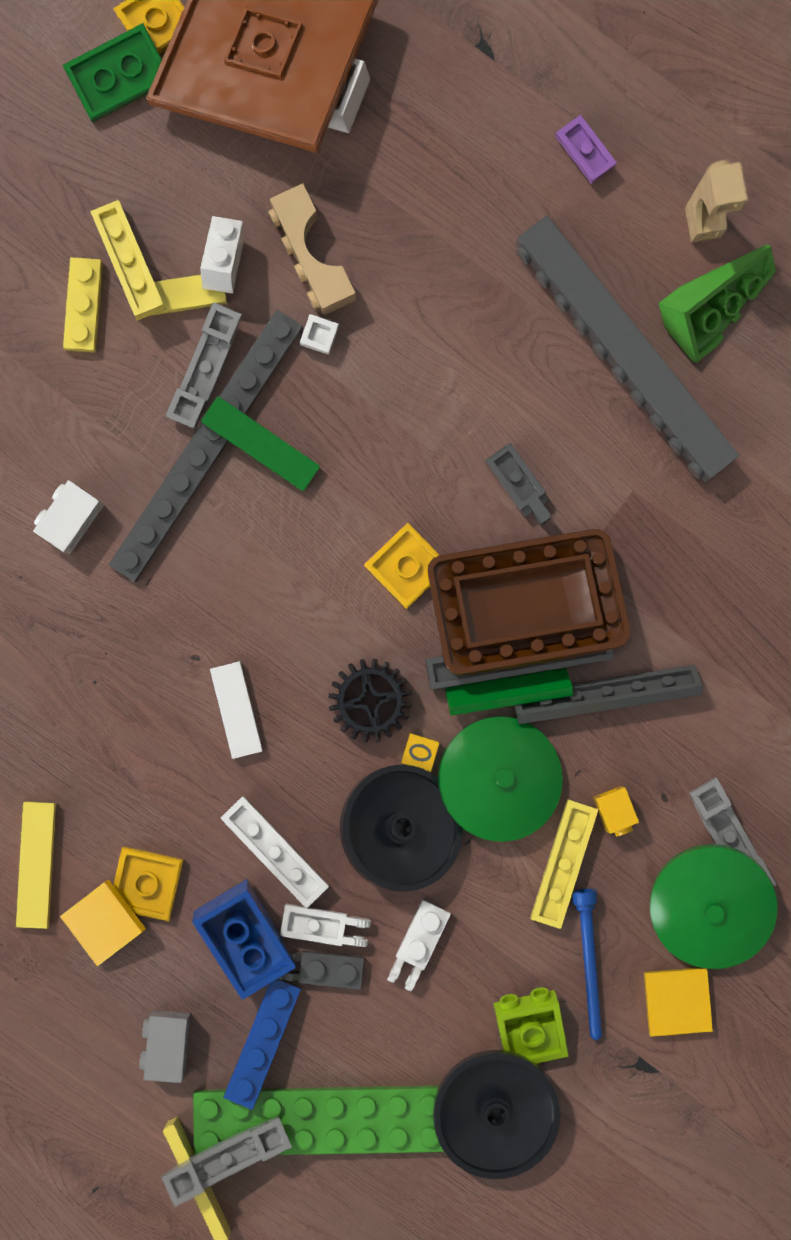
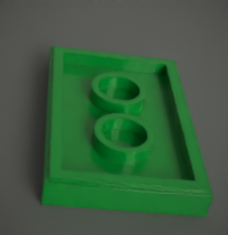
[62,23,162,123]

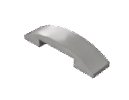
[166,302,242,429]
[689,777,777,887]
[161,1117,292,1207]

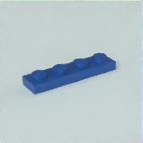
[223,979,301,1110]

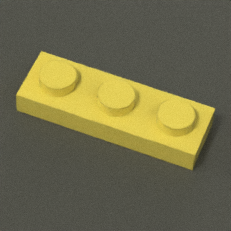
[63,257,103,353]

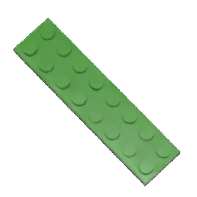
[193,1085,444,1155]

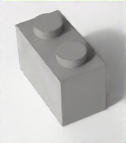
[139,1010,191,1083]

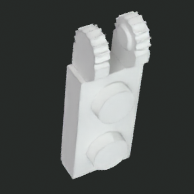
[387,899,451,992]
[280,903,371,947]

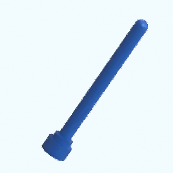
[572,889,602,1040]

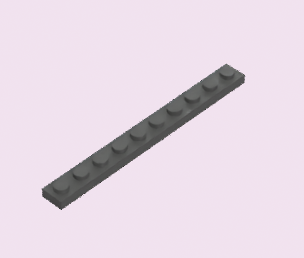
[109,310,303,583]

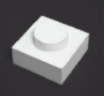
[300,314,339,355]

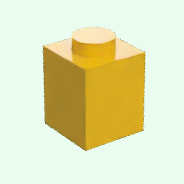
[592,786,639,836]

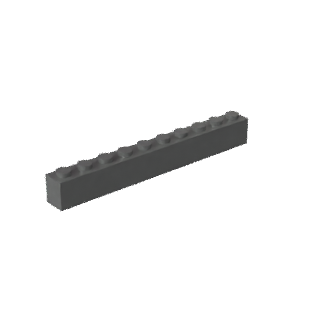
[516,215,740,482]

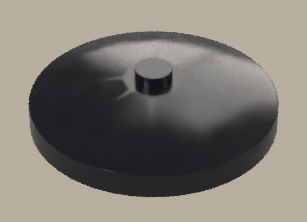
[340,765,463,892]
[433,1050,560,1179]

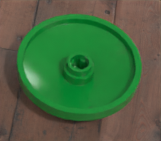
[438,717,563,842]
[650,844,777,969]

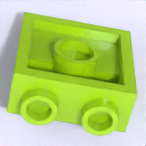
[493,987,569,1064]

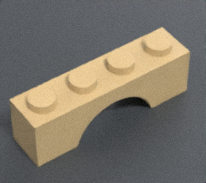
[685,160,747,243]
[268,183,356,316]

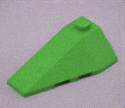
[658,244,776,363]

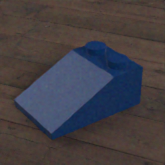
[192,879,296,1000]

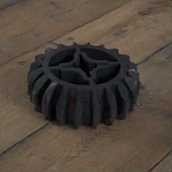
[328,659,412,742]

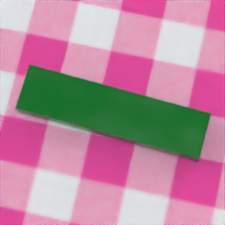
[200,396,320,492]
[445,668,573,716]

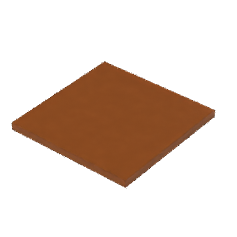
[146,0,379,153]

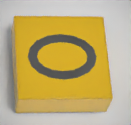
[401,733,440,772]

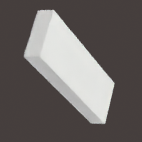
[210,661,263,759]

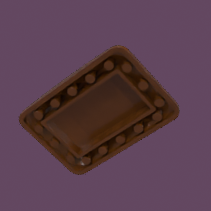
[428,529,630,675]

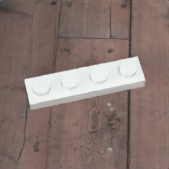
[221,796,329,908]

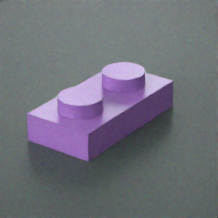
[555,115,617,184]

